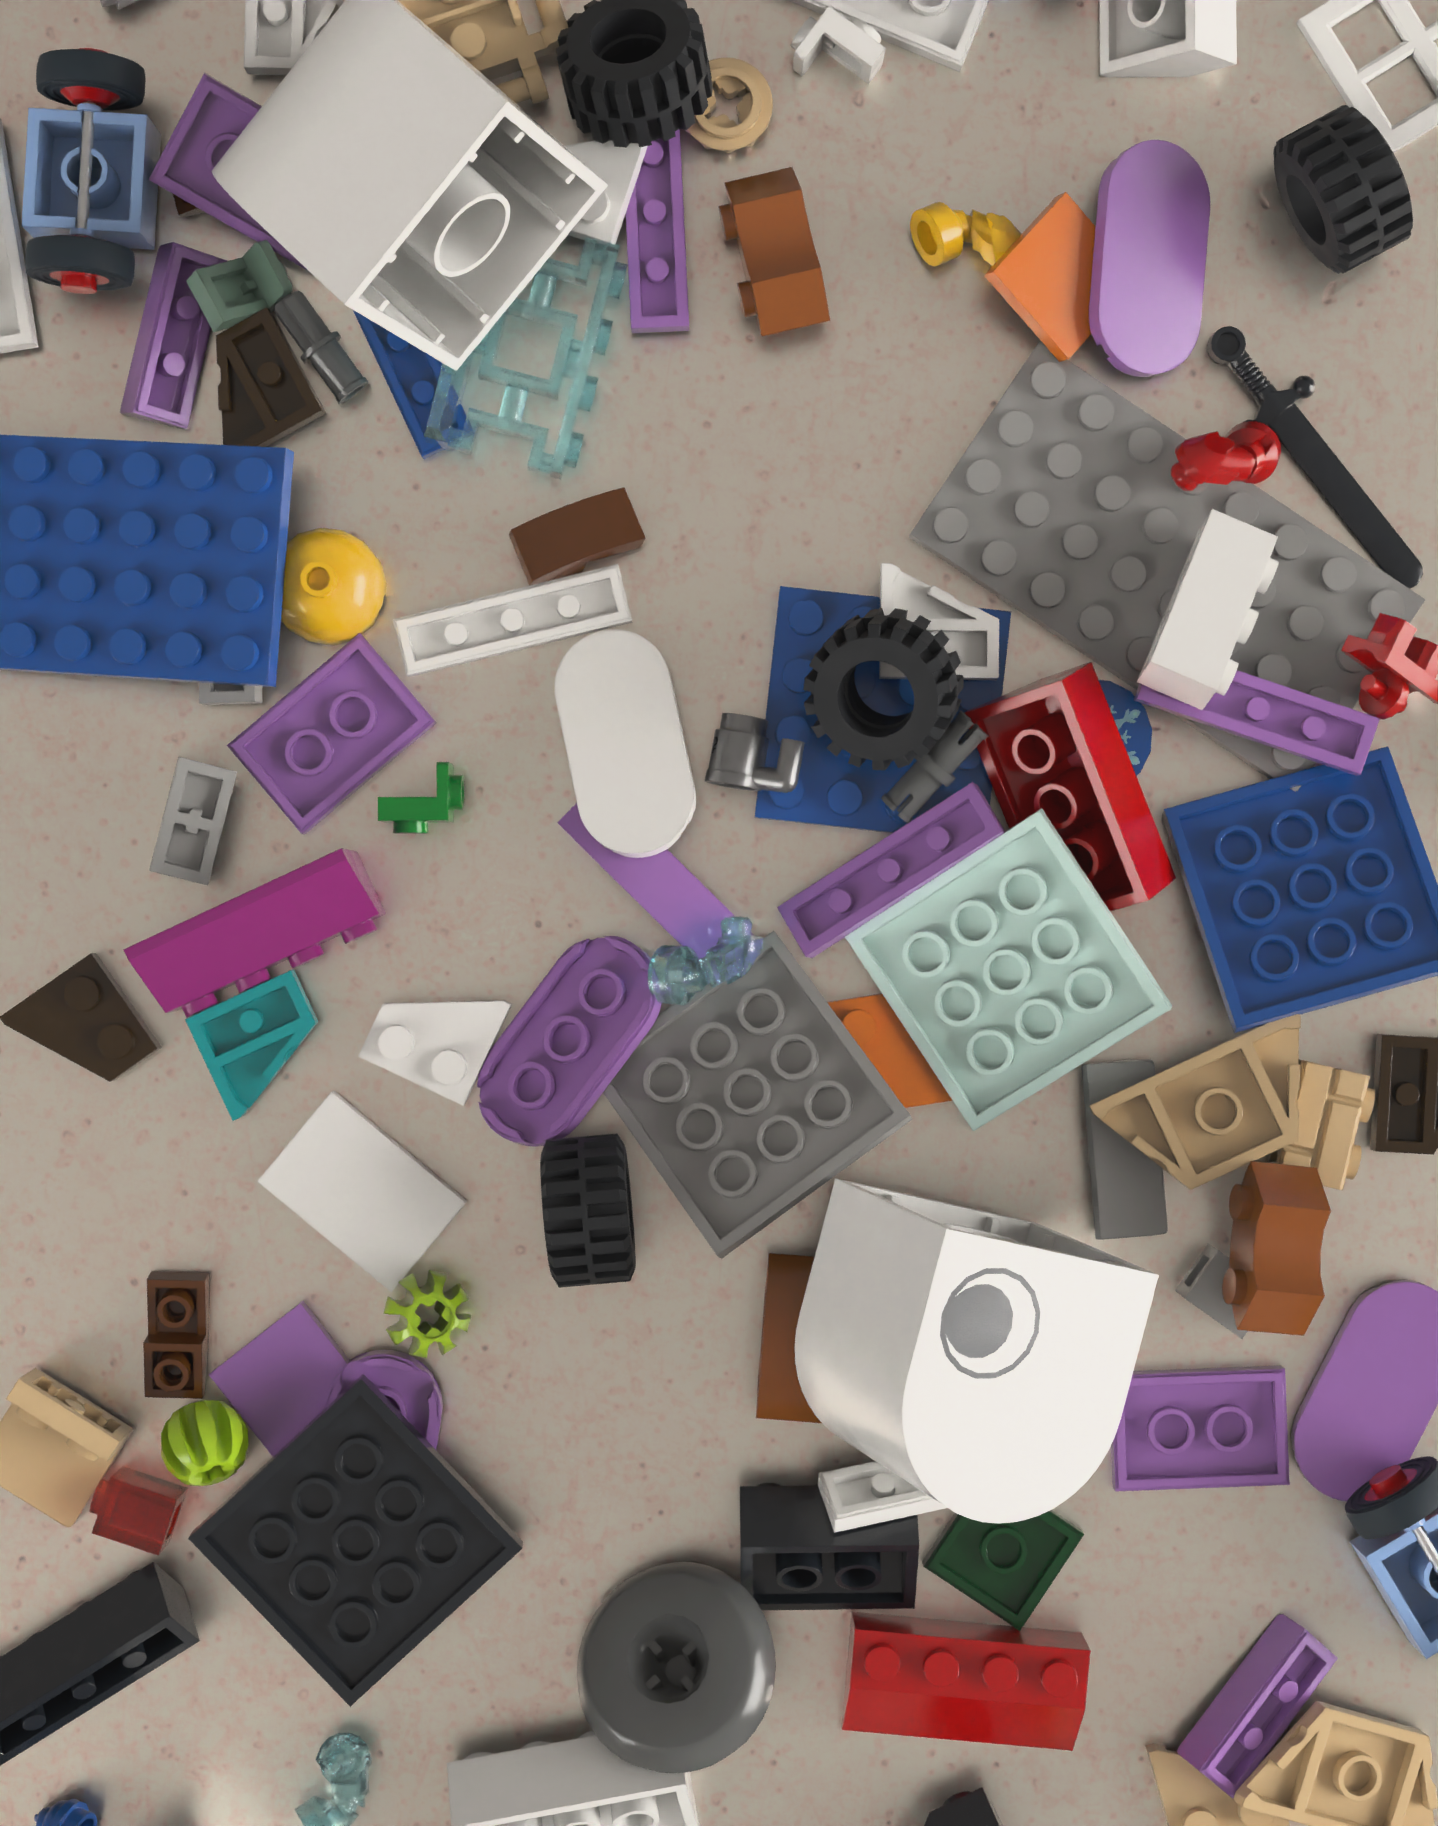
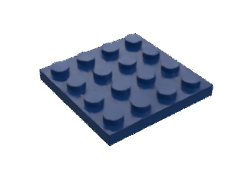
[755,586,1011,833]
[1162,746,1438,1033]

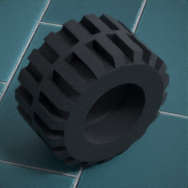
[556,0,713,148]
[1273,105,1413,274]
[803,608,964,770]
[540,1133,636,1288]

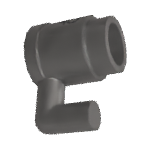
[705,713,805,793]

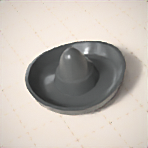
[577,1562,776,1773]

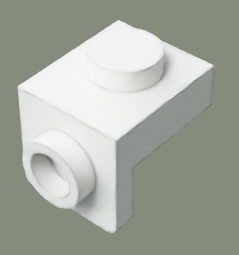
[791,6,885,84]

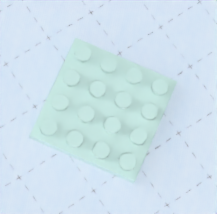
[845,808,1172,1131]

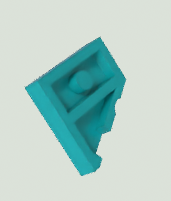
[185,969,319,1121]

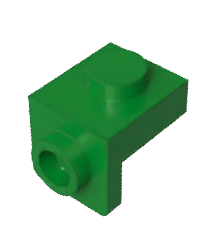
[378,762,464,834]

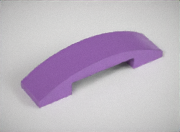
[557,803,760,975]

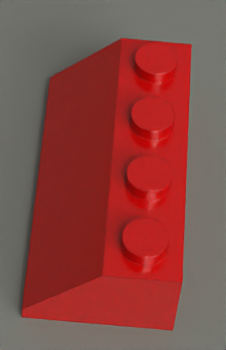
[965,662,1176,911]
[841,1612,1091,1751]

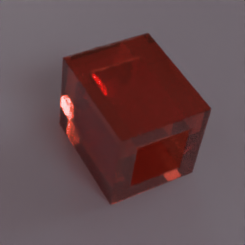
[89,1466,188,1556]

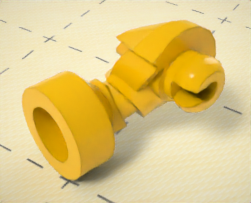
[910,202,1022,268]

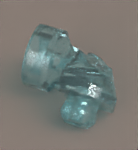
[648,916,764,1005]
[295,1733,372,1826]

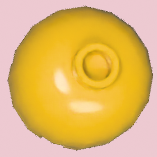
[281,528,387,646]

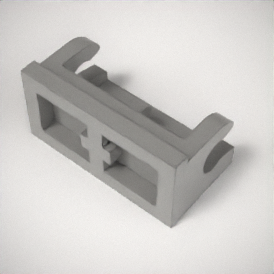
[149,757,237,885]

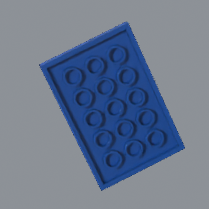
[0,435,294,687]

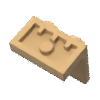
[0,1368,134,1527]

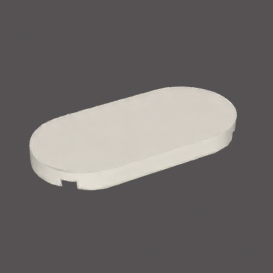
[555,629,696,858]

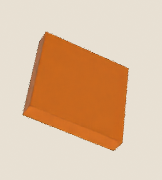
[984,192,1096,362]

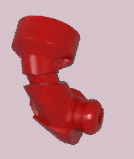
[1171,421,1281,491]

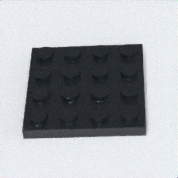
[188,1374,523,1707]

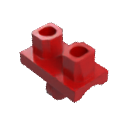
[1341,613,1438,720]

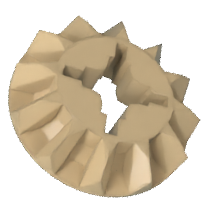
[687,58,773,154]

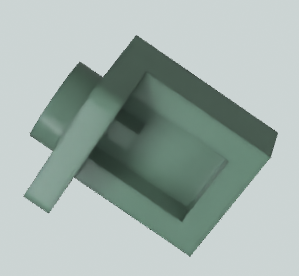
[186,240,293,332]

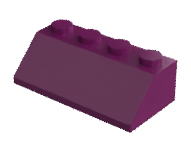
[123,848,386,1018]

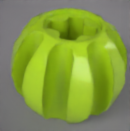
[383,1270,471,1358]
[161,1400,248,1486]

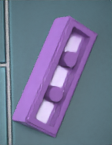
[120,242,227,429]
[1177,1614,1338,1798]

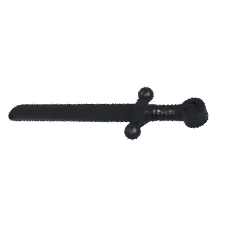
[1207,326,1423,589]

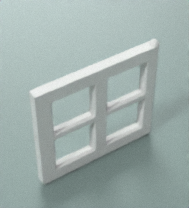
[1296,0,1438,153]

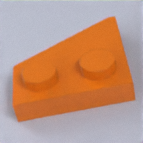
[827,993,953,1108]

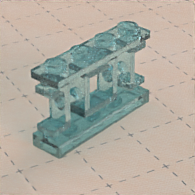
[424,238,628,480]

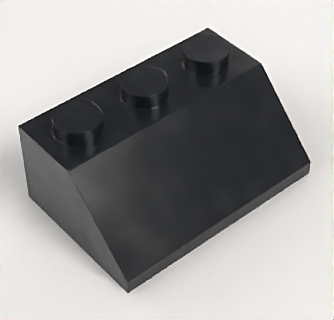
[740,1483,919,1610]

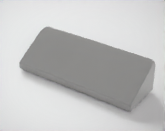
[1081,1059,1168,1240]

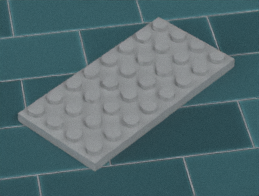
[909,341,1426,791]

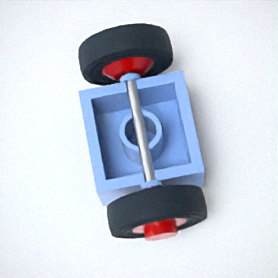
[22,48,161,294]
[1345,1456,1438,1659]

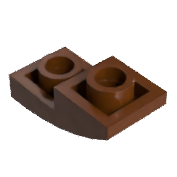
[509,487,646,586]
[143,1271,209,1399]

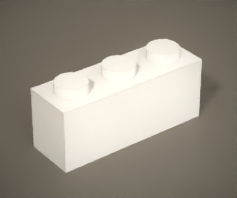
[1137,509,1279,710]

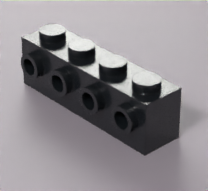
[0,1562,200,1766]

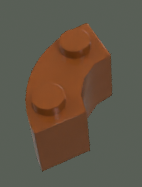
[718,167,830,336]
[1222,1161,1331,1336]
[756,1253,822,1423]

